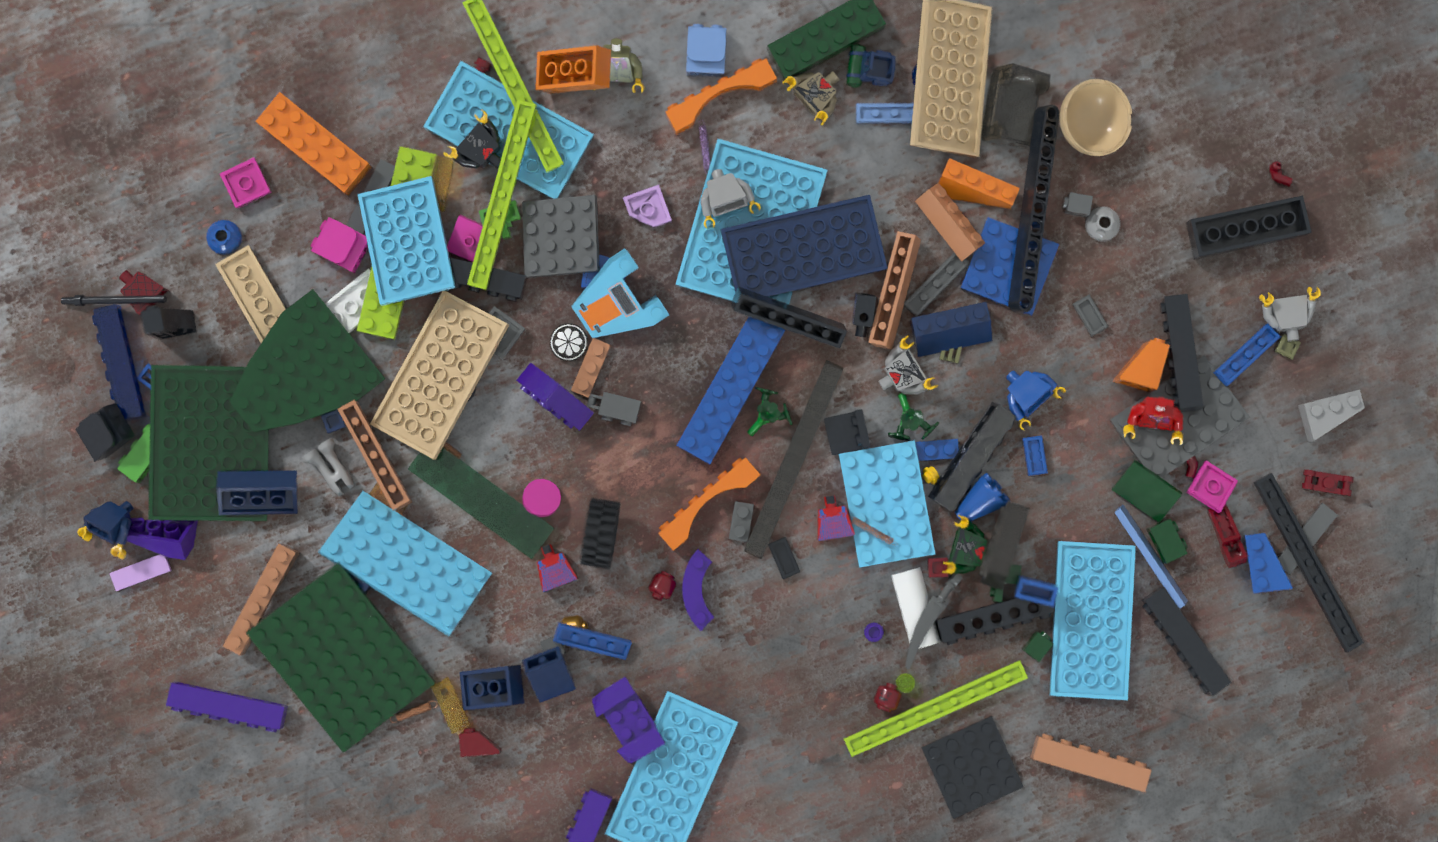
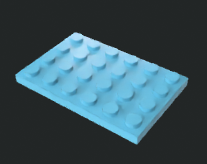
[358,176,456,306]
[839,440,935,568]

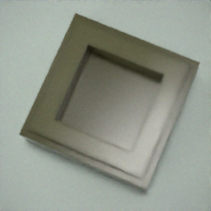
[1274,334,1301,360]

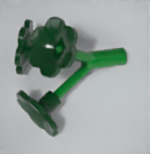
[747,387,793,436]
[888,393,939,441]

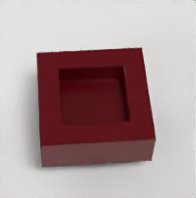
[928,558,948,577]

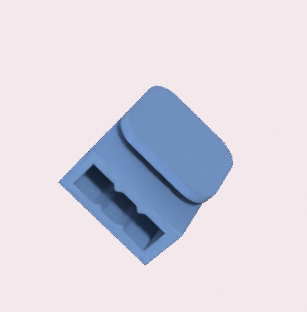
[686,24,726,77]

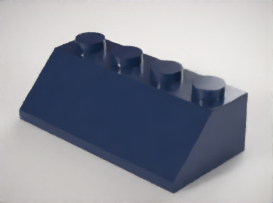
[909,302,993,357]
[217,470,298,515]

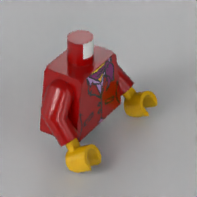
[1123,397,1183,445]

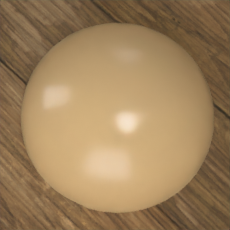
[1059,79,1132,156]

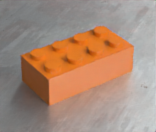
[536,45,611,94]

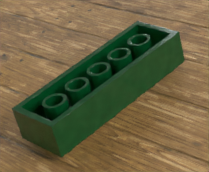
[767,0,886,80]

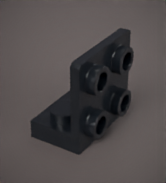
[824,409,871,455]

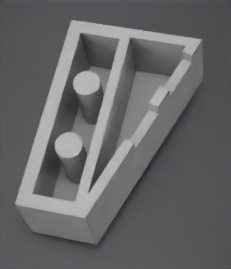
[1298,389,1365,442]

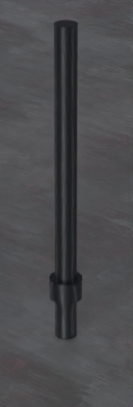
[61,295,167,306]

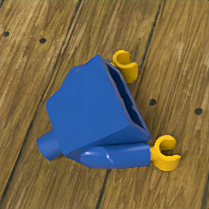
[1006,370,1066,430]

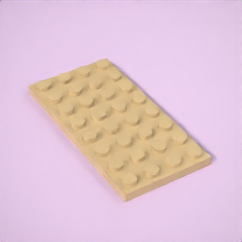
[910,0,992,158]
[370,291,509,460]

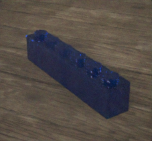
[92,304,147,421]

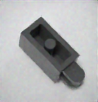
[587,392,642,427]

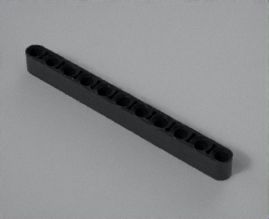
[1008,105,1060,312]

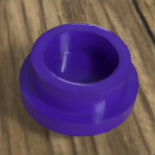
[864,623,884,642]

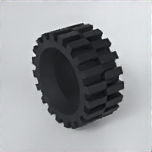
[580,498,620,569]

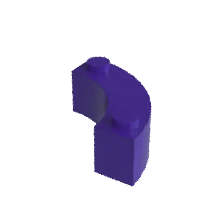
[682,549,714,631]

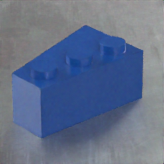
[1245,533,1293,593]

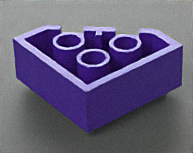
[516,362,594,431]

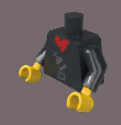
[444,109,501,169]

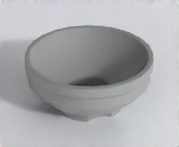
[1085,207,1120,241]

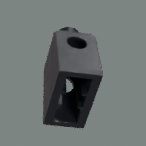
[852,293,876,337]

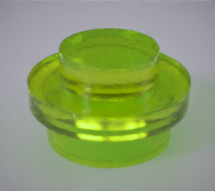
[896,673,915,693]

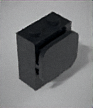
[75,403,135,462]

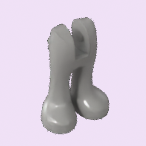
[302,438,354,496]

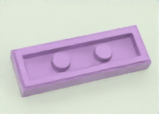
[110,554,172,591]

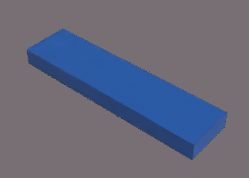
[1213,323,1280,387]
[553,622,632,660]

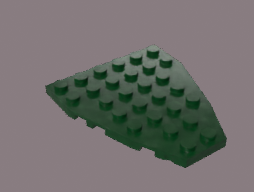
[229,289,385,433]

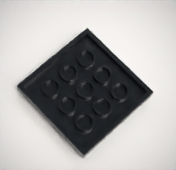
[921,716,1024,819]

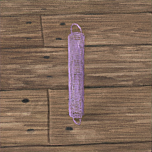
[699,120,710,172]

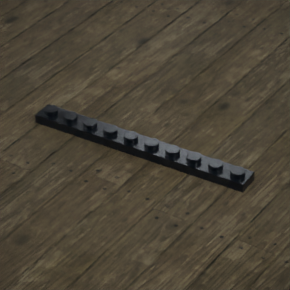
[1253,473,1364,652]

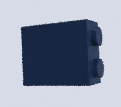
[522,646,576,703]

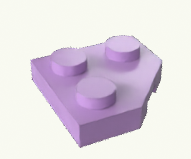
[623,185,672,228]

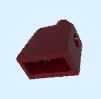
[119,270,168,316]

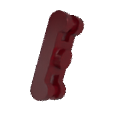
[1301,469,1354,496]

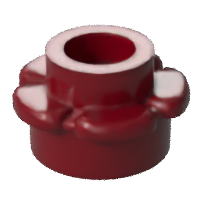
[474,57,492,73]

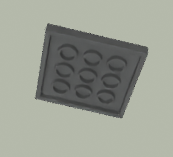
[522,195,600,278]

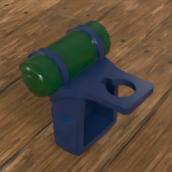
[846,44,896,88]

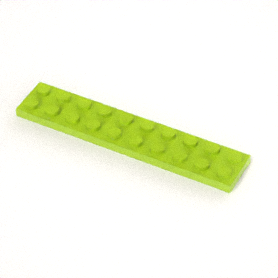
[357,146,438,340]

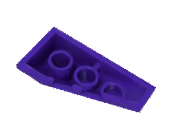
[127,518,198,560]

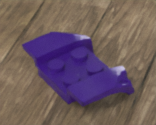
[592,677,665,763]

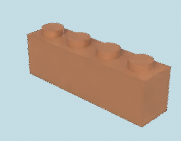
[915,183,985,261]

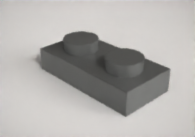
[729,501,754,542]

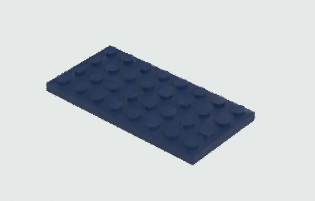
[721,194,888,297]

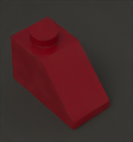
[459,728,501,757]

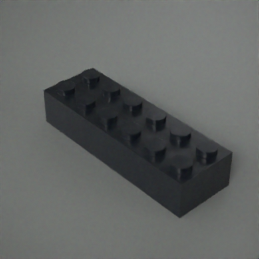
[1186,195,1312,260]

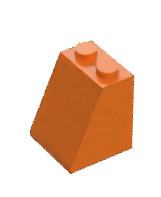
[1113,338,1170,392]

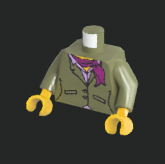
[594,38,645,93]

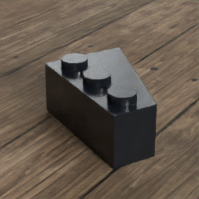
[140,306,197,340]

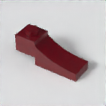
[1207,504,1248,569]

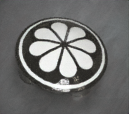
[550,323,588,361]

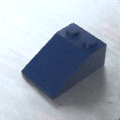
[460,665,525,711]

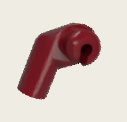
[1269,161,1293,187]
[1185,456,1198,479]

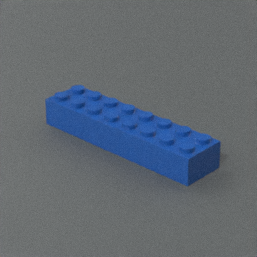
[676,317,785,465]

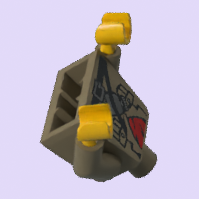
[782,72,840,126]

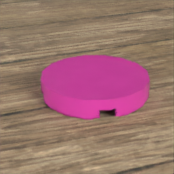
[522,479,561,517]

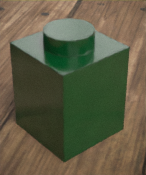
[1022,631,1053,662]

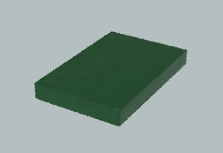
[1112,460,1183,523]

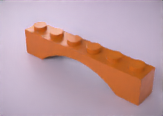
[665,58,777,135]
[658,457,760,551]

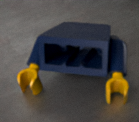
[77,501,133,559]

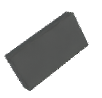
[1072,294,1108,337]

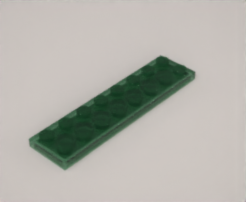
[408,447,555,559]

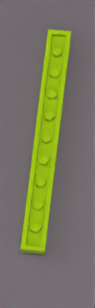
[462,0,564,173]
[467,99,537,290]
[843,660,1028,757]

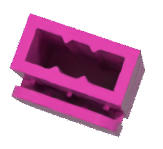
[311,217,368,274]

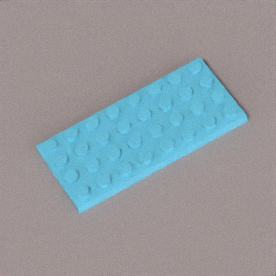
[423,61,594,199]
[319,491,492,636]
[1049,541,1136,700]
[605,691,738,842]

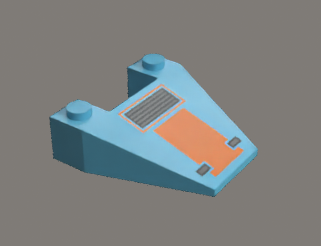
[571,248,669,338]

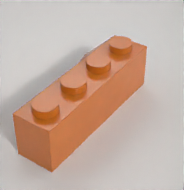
[938,158,1020,209]

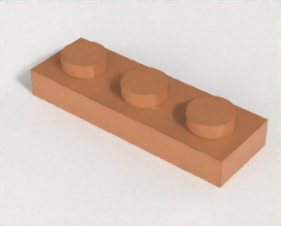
[571,338,611,398]

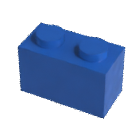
[1014,575,1058,607]

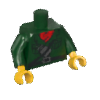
[942,515,996,574]

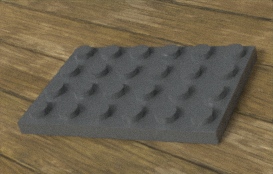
[1110,355,1250,478]

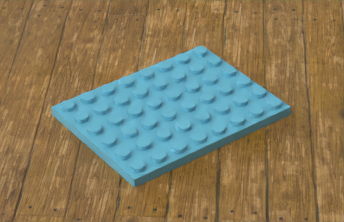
[675,139,827,304]

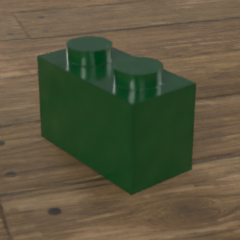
[1146,519,1188,564]

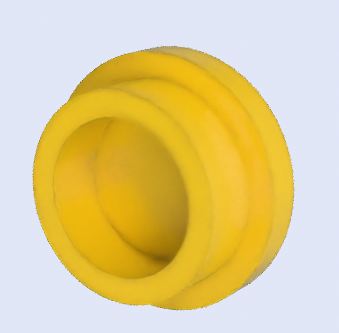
[922,466,940,485]

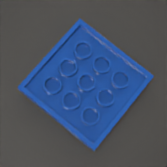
[960,217,1059,316]

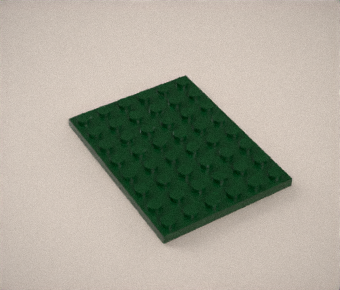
[148,365,269,521]
[246,562,436,753]

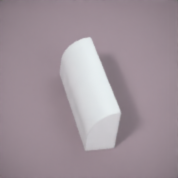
[891,567,941,648]

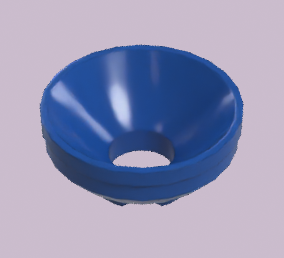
[206,220,242,255]

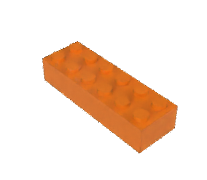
[255,92,372,196]

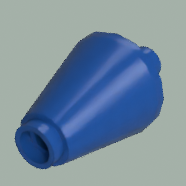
[955,473,1011,522]

